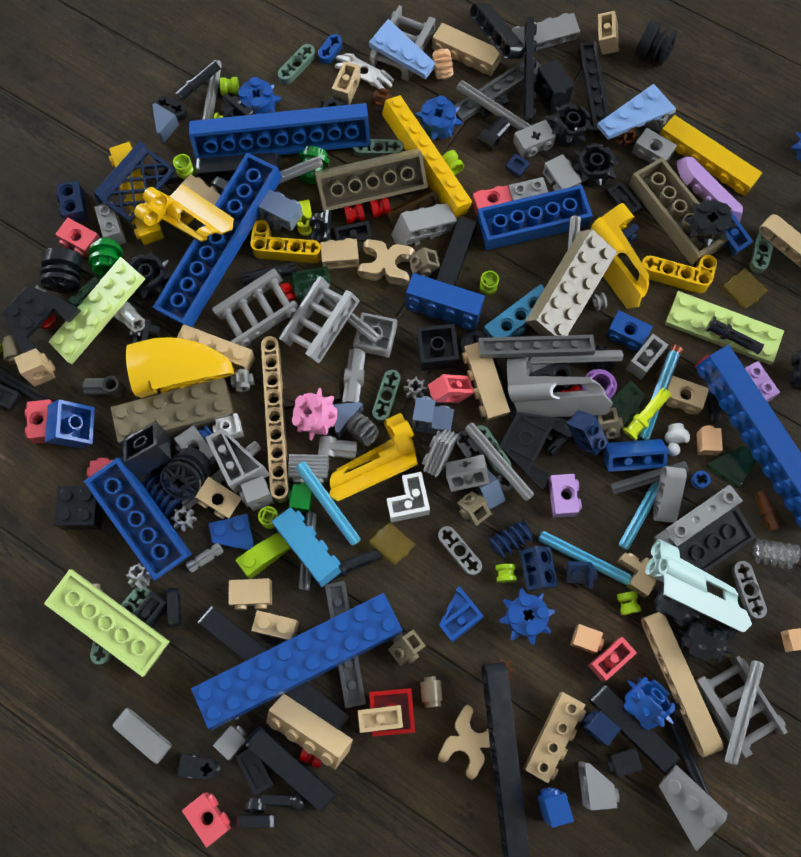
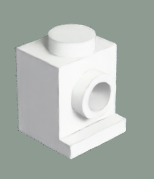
[213,413,244,439]

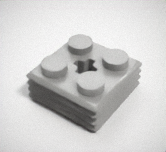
[353,313,397,357]
[422,428,458,477]

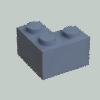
[258,190,303,232]
[412,396,454,435]

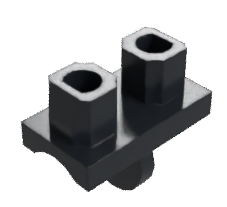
[221,94,253,118]
[309,210,333,243]
[127,318,160,344]

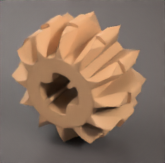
[432,49,453,80]

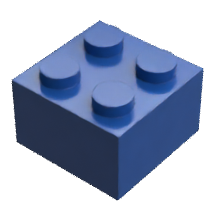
[45,399,95,449]

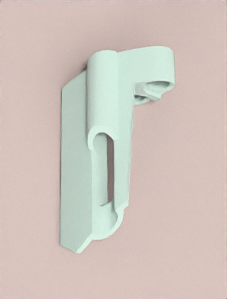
[645,539,752,633]

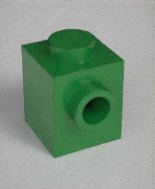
[287,482,314,513]

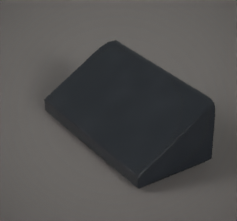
[333,220,373,241]
[133,591,167,628]

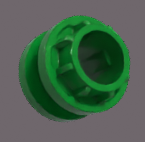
[296,146,329,185]
[88,238,123,277]

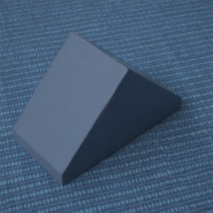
[152,103,179,143]
[334,402,363,438]
[475,470,506,510]

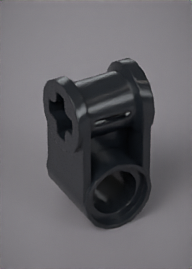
[177,753,221,780]

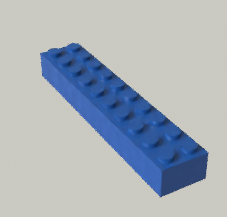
[189,103,370,159]
[153,153,282,327]
[696,345,801,528]
[191,593,402,730]

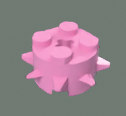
[292,388,337,440]

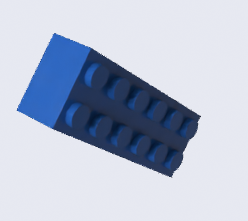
[476,185,593,251]
[84,458,192,581]

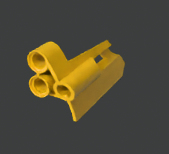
[134,184,234,242]
[591,203,649,309]
[329,413,418,501]

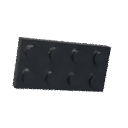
[672,505,756,572]

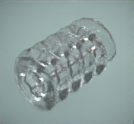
[753,538,801,569]

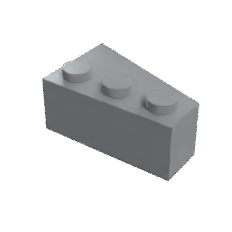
[391,203,457,246]
[205,428,270,493]
[659,765,728,851]

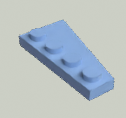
[369,19,435,79]
[597,84,676,139]

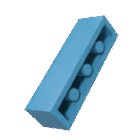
[272,507,341,587]

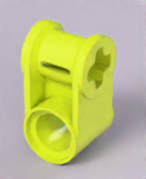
[297,200,312,236]

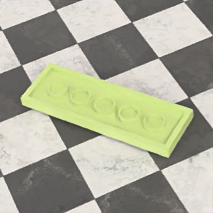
[48,257,145,364]
[665,291,784,365]
[44,569,170,677]

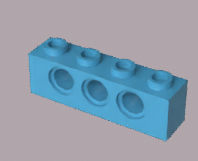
[483,284,545,338]

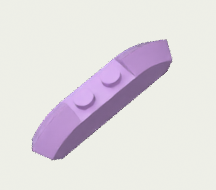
[677,157,743,222]

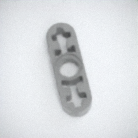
[438,526,482,576]
[731,561,767,619]

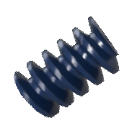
[141,475,181,517]
[488,519,533,558]

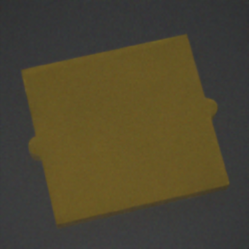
[723,269,768,310]
[369,522,415,565]

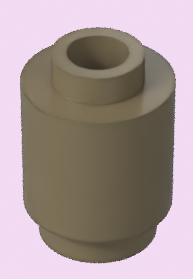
[2,335,22,365]
[420,676,443,708]

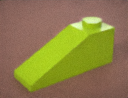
[236,532,291,579]

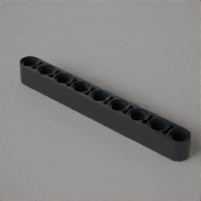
[197,605,351,731]
[481,662,529,857]

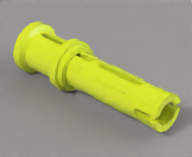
[622,388,672,441]

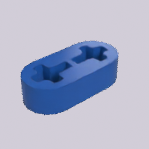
[318,34,342,64]

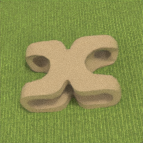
[357,239,415,286]
[438,704,490,780]

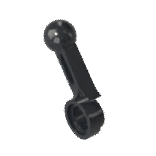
[243,793,307,814]

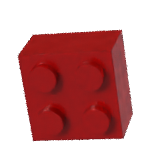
[369,688,415,736]

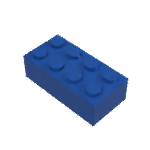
[406,273,485,330]

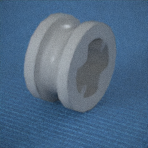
[592,292,607,311]

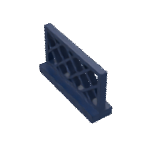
[94,141,176,223]

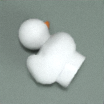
[665,423,690,456]

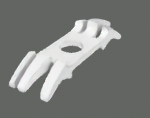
[334,53,394,89]

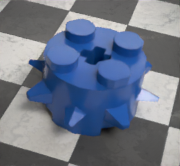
[238,77,281,115]
[416,95,462,140]
[499,588,555,645]
[624,677,675,730]

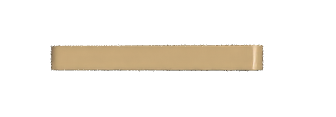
[261,336,290,503]

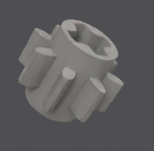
[230,369,254,392]
[404,376,427,402]
[171,506,197,532]
[126,563,152,590]

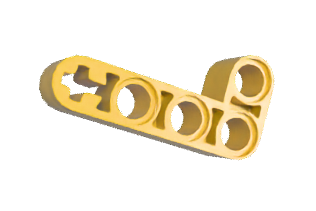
[250,220,322,263]
[638,255,717,293]

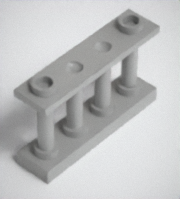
[369,5,436,81]
[212,268,299,347]
[279,276,360,363]
[654,485,742,546]
[695,656,788,758]

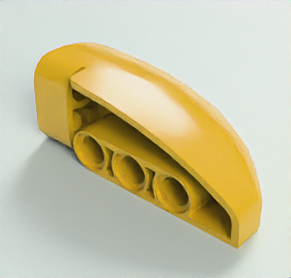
[126,337,235,398]

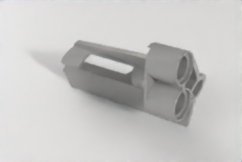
[507,358,613,417]

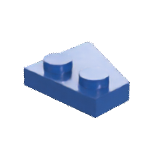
[209,514,255,550]
[439,586,484,642]

